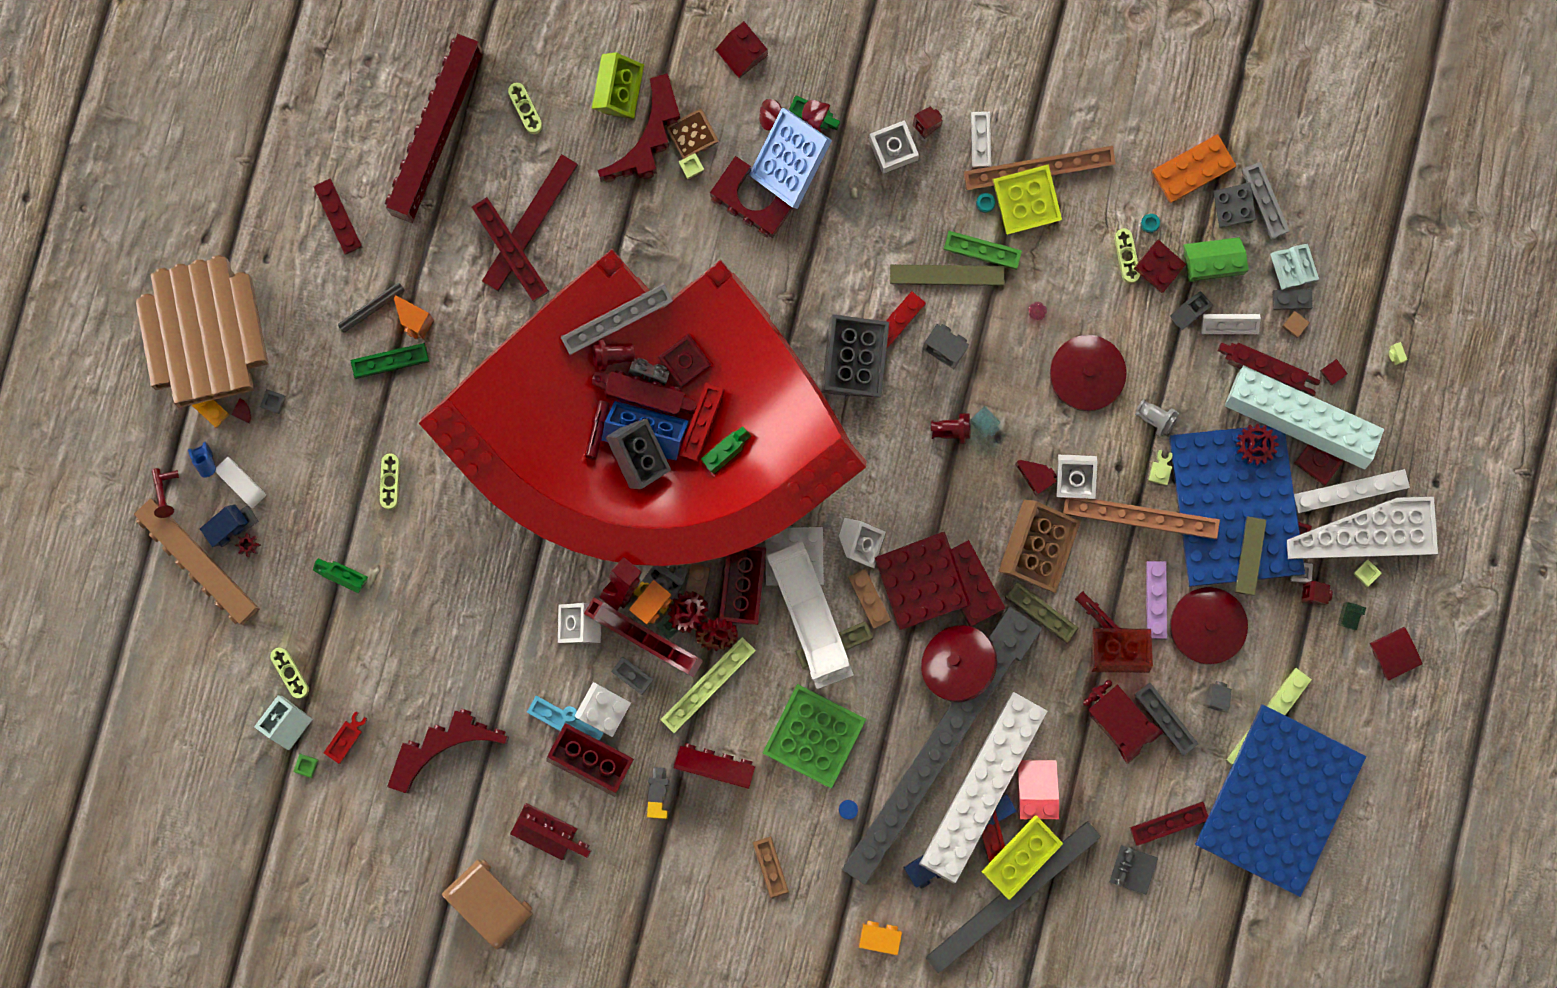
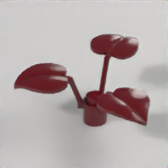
[759,99,830,132]

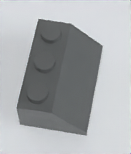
[606,419,671,489]

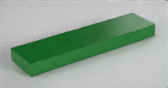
[350,343,430,379]

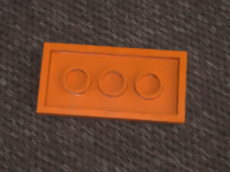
[1151,134,1237,204]

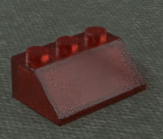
[1091,628,1153,673]

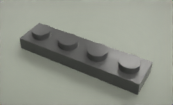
[1134,683,1198,756]

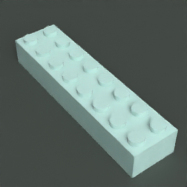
[1225,365,1384,469]

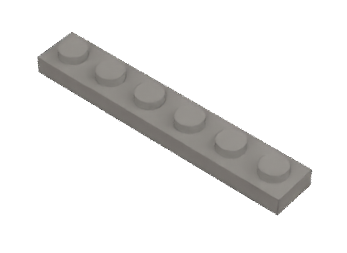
[561,284,673,354]

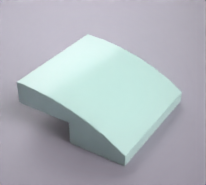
[1270,244,1319,290]

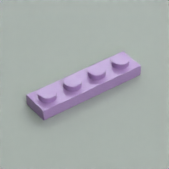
[1146,561,1167,639]

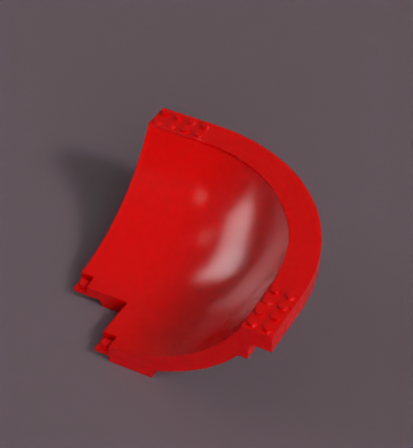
[419,249,867,566]

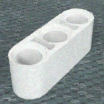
[215,457,266,509]

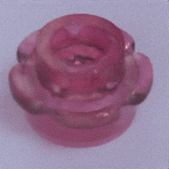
[1028,302,1047,320]

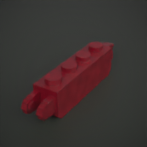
[1217,342,1320,396]
[592,370,697,417]

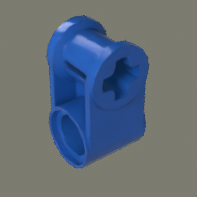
[188,441,216,478]

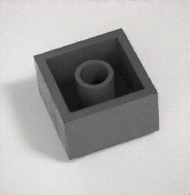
[922,324,969,370]

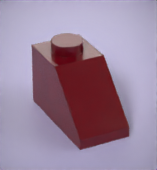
[913,106,943,139]
[1015,460,1057,496]
[1302,581,1333,605]

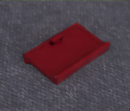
[510,803,578,860]

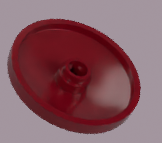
[1050,335,1127,411]
[1170,587,1248,665]
[921,625,997,702]

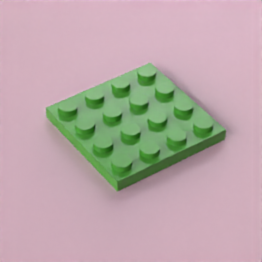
[763,684,866,789]

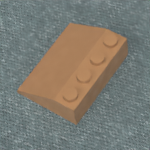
[998,500,1081,593]

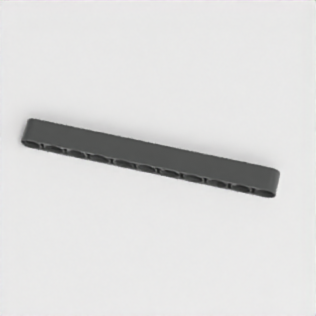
[926,821,1101,973]

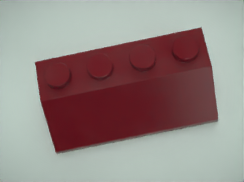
[719,546,766,625]
[546,723,634,797]
[673,743,756,789]

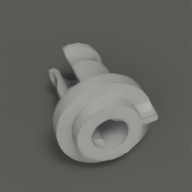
[1135,399,1179,437]

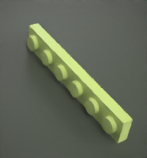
[660,637,756,733]
[1226,668,1312,765]

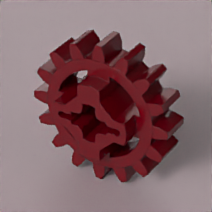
[1235,423,1279,466]
[668,591,709,633]
[696,618,738,651]

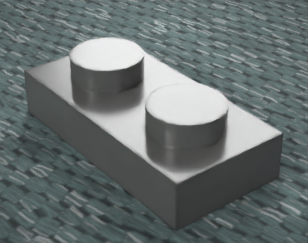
[1272,289,1313,310]
[611,657,653,695]

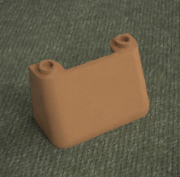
[442,859,533,950]

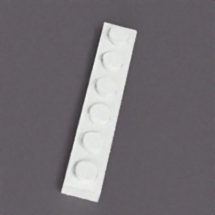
[1294,469,1410,514]

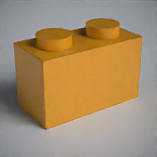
[858,920,902,955]

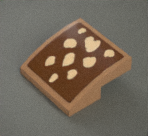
[666,109,719,159]

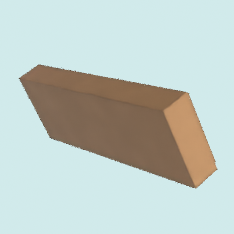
[753,836,789,898]

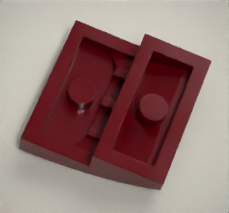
[1370,627,1423,681]

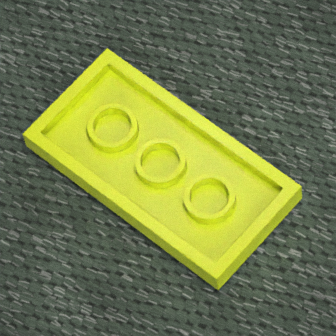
[981,815,1063,900]

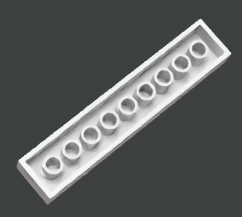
[919,692,1047,884]

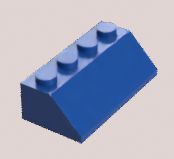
[602,401,689,460]

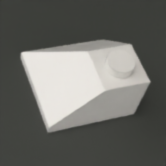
[839,518,886,568]

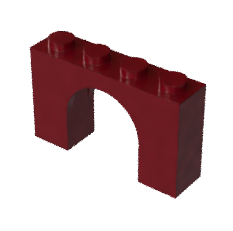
[710,156,793,238]

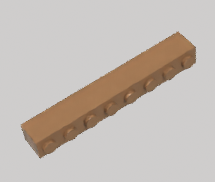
[134,498,260,625]

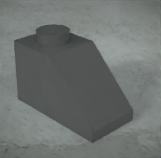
[1170,291,1213,330]
[1203,681,1232,712]

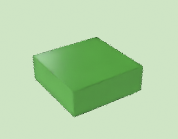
[293,753,319,778]

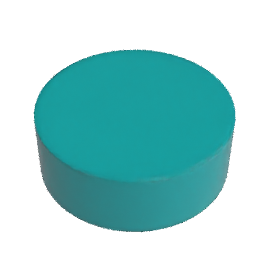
[976,193,996,213]
[1140,213,1160,233]

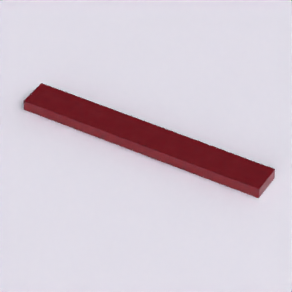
[482,154,578,292]

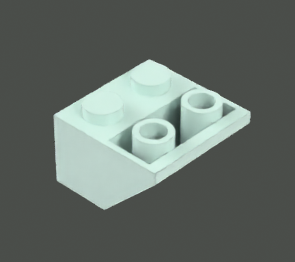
[254,695,313,750]

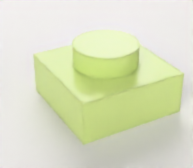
[679,153,704,180]
[1389,342,1407,365]
[1353,560,1382,587]

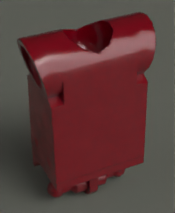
[1083,680,1164,764]

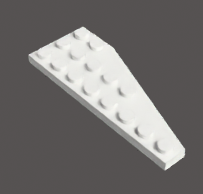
[1287,497,1438,559]

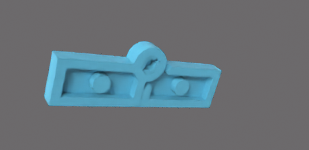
[527,696,604,741]

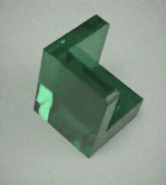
[1337,602,1366,630]

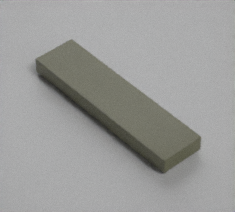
[1234,516,1267,596]
[1005,582,1079,644]
[795,621,874,669]

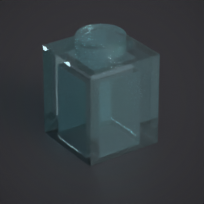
[970,406,1001,438]

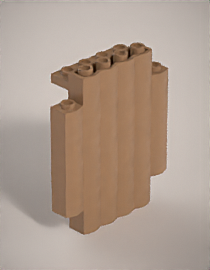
[136,255,269,408]

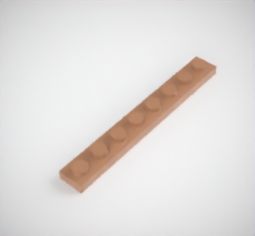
[963,146,1116,190]
[1063,498,1220,540]

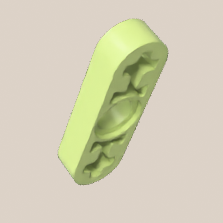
[508,83,542,134]
[1114,228,1140,284]
[380,454,400,510]
[270,648,309,698]

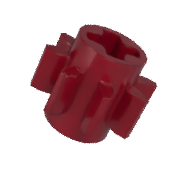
[235,533,261,558]

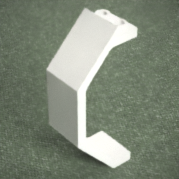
[767,542,853,689]

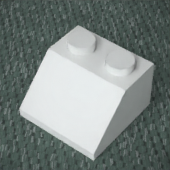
[1057,455,1097,499]
[558,603,601,643]

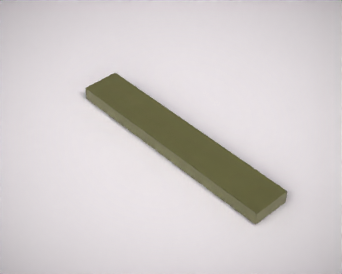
[890,264,1004,286]

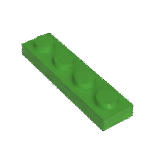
[944,231,1022,270]

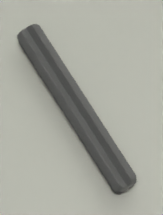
[338,283,405,332]

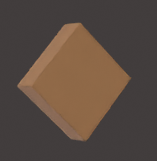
[1282,311,1310,338]

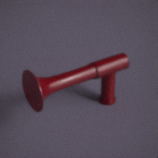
[152,468,179,518]

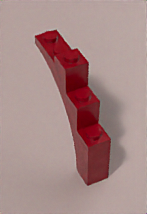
[598,73,681,183]
[584,597,703,677]
[387,708,509,793]

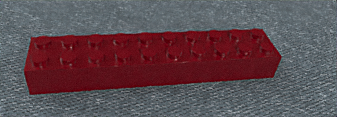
[385,33,483,224]

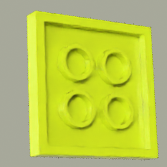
[993,164,1062,234]

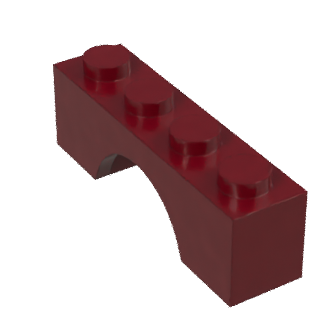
[599,557,642,611]

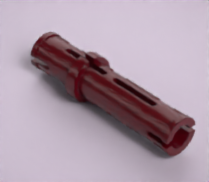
[585,401,610,460]
[1075,591,1124,640]

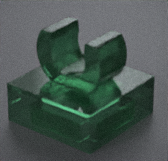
[656,615,679,640]

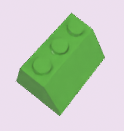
[1183,237,1249,282]

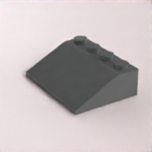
[821,314,889,398]

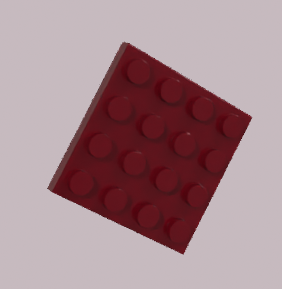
[874,532,970,630]

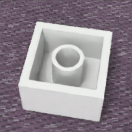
[869,120,919,174]
[575,682,631,737]

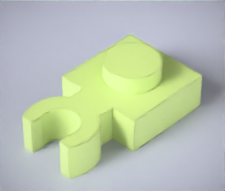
[1148,450,1172,486]

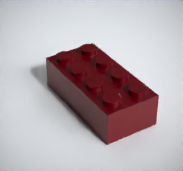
[951,540,1005,627]

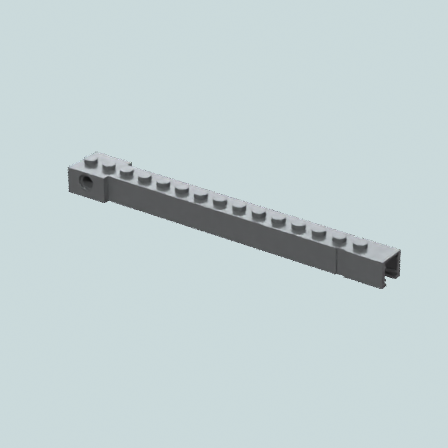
[842,607,1042,885]

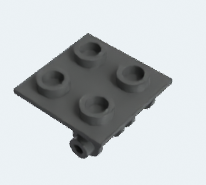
[1214,183,1256,228]
[628,358,669,385]
[1109,845,1158,895]

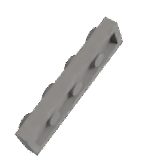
[1242,162,1290,239]

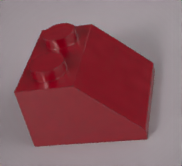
[715,21,768,78]

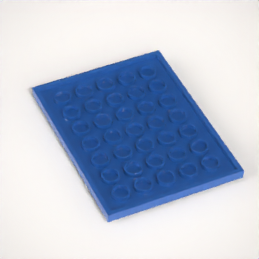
[1169,426,1305,587]
[1195,704,1366,897]

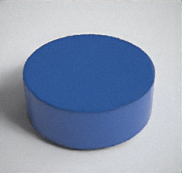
[839,800,858,819]

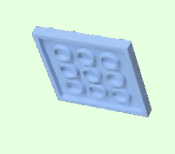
[749,108,832,209]

